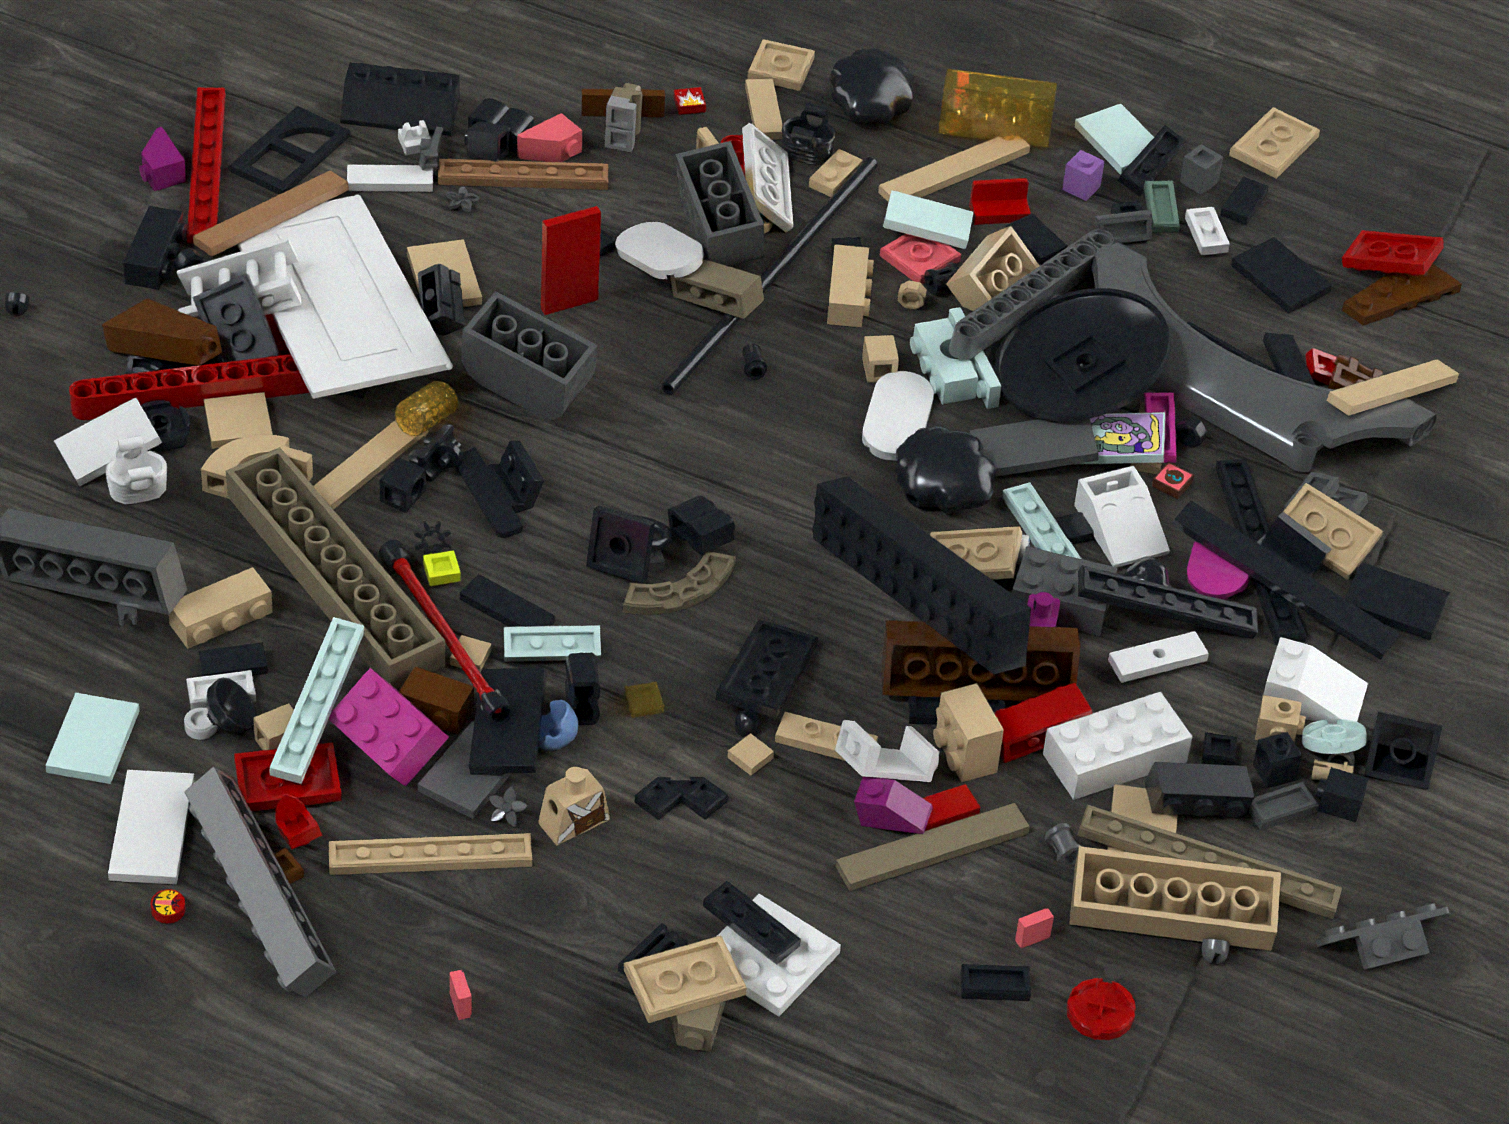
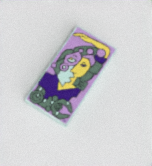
[1078,412,1165,464]

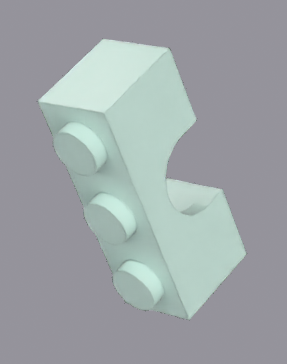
[910,318,978,405]

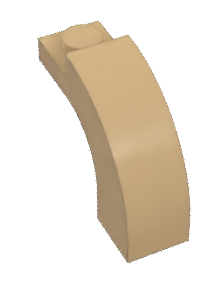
[201,435,313,499]

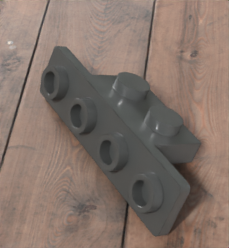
[1316,903,1449,970]

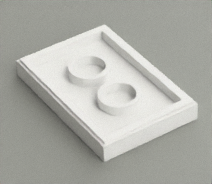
[54,398,162,486]

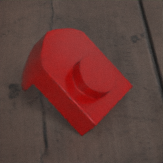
[275,794,322,849]

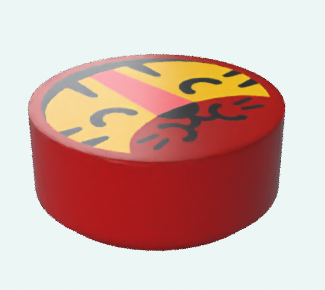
[151,889,186,923]

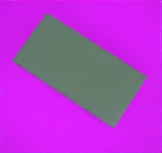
[1144,181,1180,232]

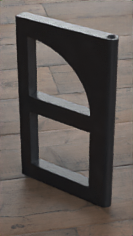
[228,106,350,195]

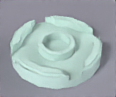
[1302,719,1367,754]

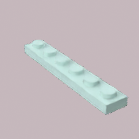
[270,617,364,784]

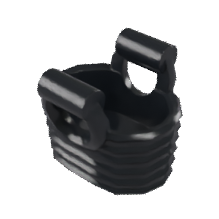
[782,102,836,165]

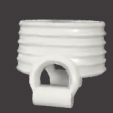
[106,435,167,504]

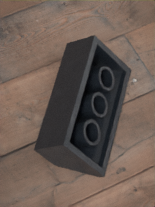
[340,62,460,136]

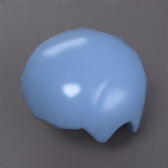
[539,700,579,751]

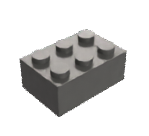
[1012,546,1118,637]

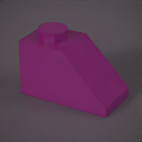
[139,127,186,191]
[854,776,933,834]

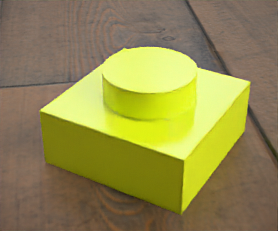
[423,550,461,586]

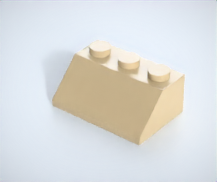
[946,226,1040,311]

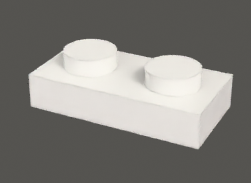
[1185,207,1230,255]

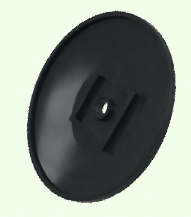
[995,288,1171,421]

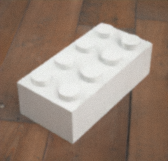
[1043,692,1192,800]

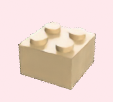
[933,684,1004,782]

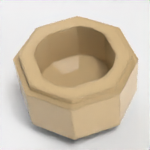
[898,280,927,310]

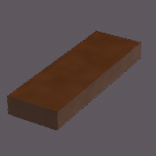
[581,89,665,117]

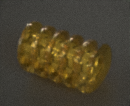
[395,381,458,436]

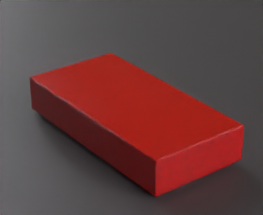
[923,784,981,831]

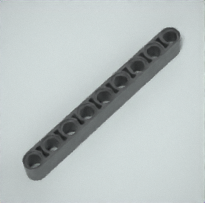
[948,229,1114,360]

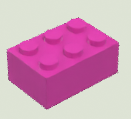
[329,668,449,787]

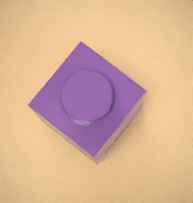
[1062,150,1104,201]

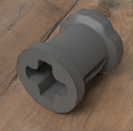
[1044,823,1083,867]

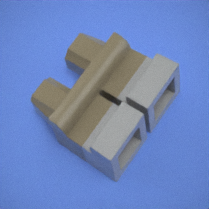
[605,83,642,153]

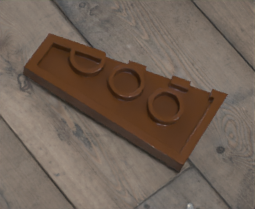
[1342,263,1462,326]

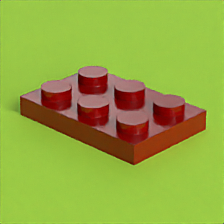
[1342,230,1444,276]
[234,743,341,811]

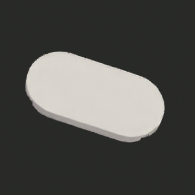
[615,222,704,279]
[862,371,934,461]

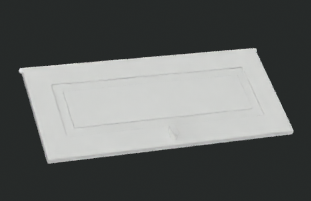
[237,194,453,399]

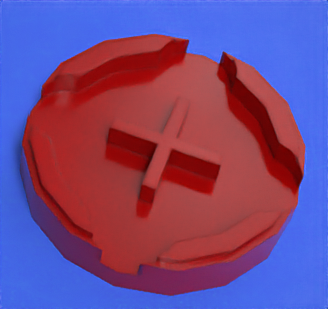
[1067,978,1136,1040]

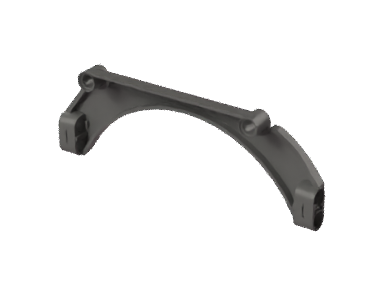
[1091,242,1437,472]

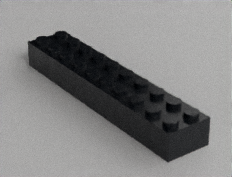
[812,476,1031,674]

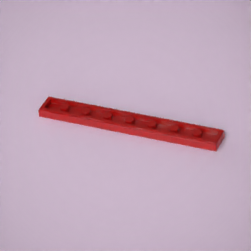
[187,87,226,243]

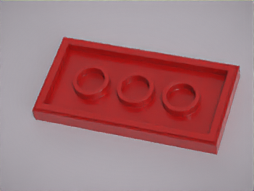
[541,206,601,315]

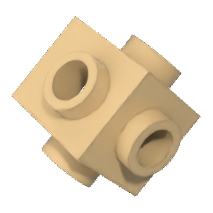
[1255,695,1306,741]

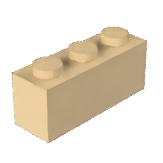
[827,245,874,327]
[169,567,273,649]

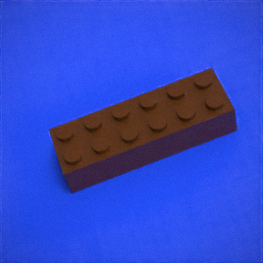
[881,620,1081,701]

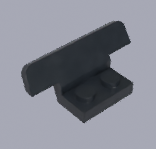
[456,441,545,538]

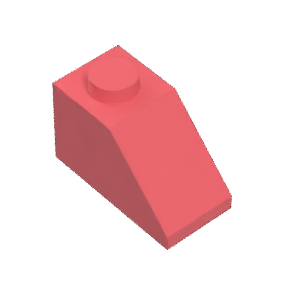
[517,113,582,162]

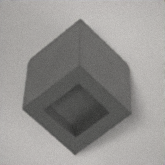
[1180,144,1223,195]

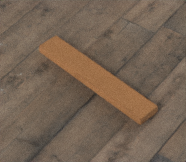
[438,159,608,190]
[193,170,349,256]

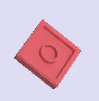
[880,234,961,284]

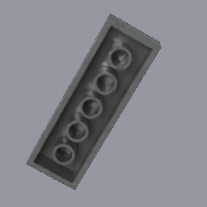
[0,508,187,615]

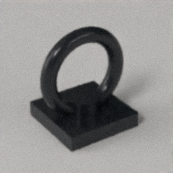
[586,505,674,583]

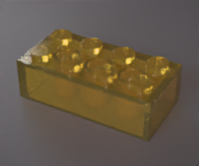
[938,69,1057,148]

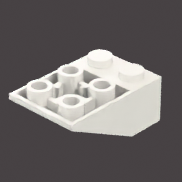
[1074,466,1170,567]

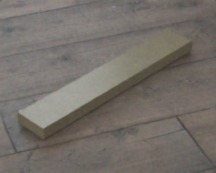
[836,803,1030,891]

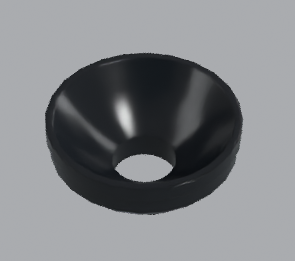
[206,677,257,734]

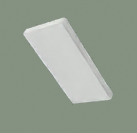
[742,123,793,232]
[108,770,194,885]

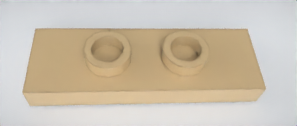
[775,712,878,761]

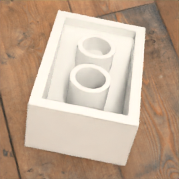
[1263,637,1368,725]

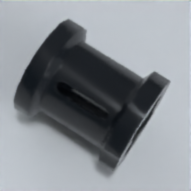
[924,262,959,295]

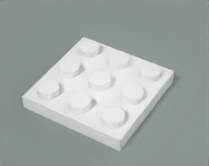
[717,894,841,1017]

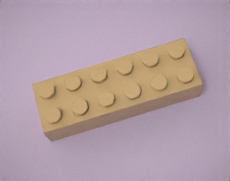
[1069,846,1281,951]

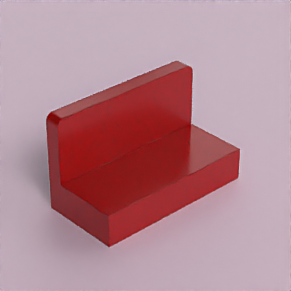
[969,178,1031,225]

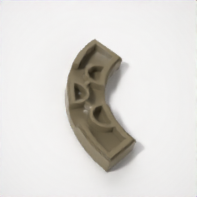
[623,551,736,615]

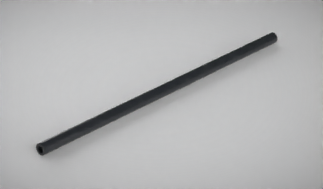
[661,157,878,395]

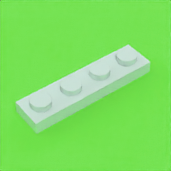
[948,307,1001,409]

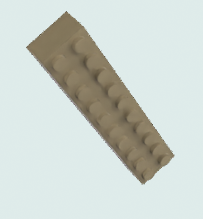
[226,447,445,689]

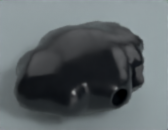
[829,48,914,123]
[895,426,996,513]

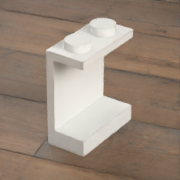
[835,720,939,782]

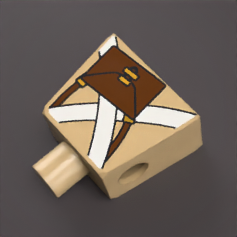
[539,767,610,846]

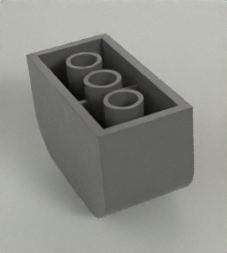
[675,141,765,266]
[461,291,598,420]

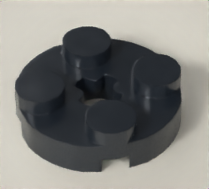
[141,400,191,452]

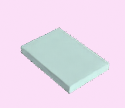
[1074,104,1154,175]
[883,190,973,249]
[45,693,139,784]

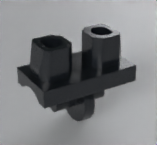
[408,424,463,482]

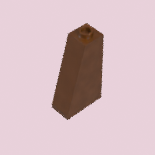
[102,298,222,366]

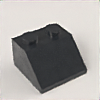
[1364,710,1442,789]

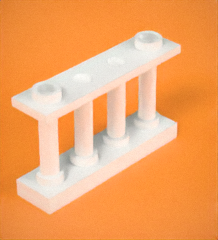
[177,237,301,320]

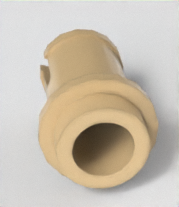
[1312,759,1354,780]

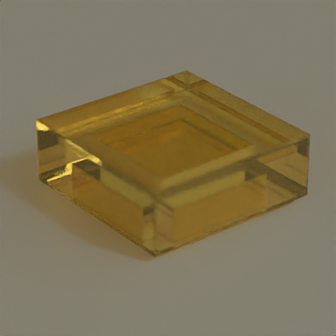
[625,682,664,718]

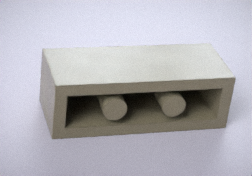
[670,259,764,319]

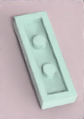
[504,625,601,662]

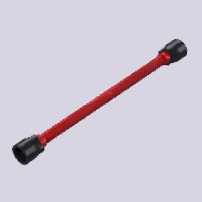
[379,540,513,725]

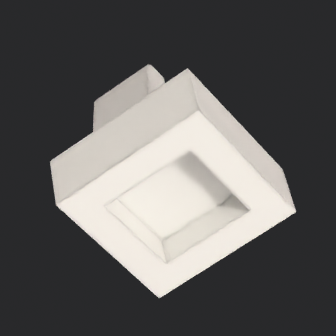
[398,120,431,155]

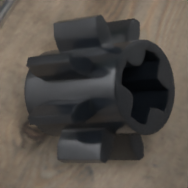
[414,521,452,555]

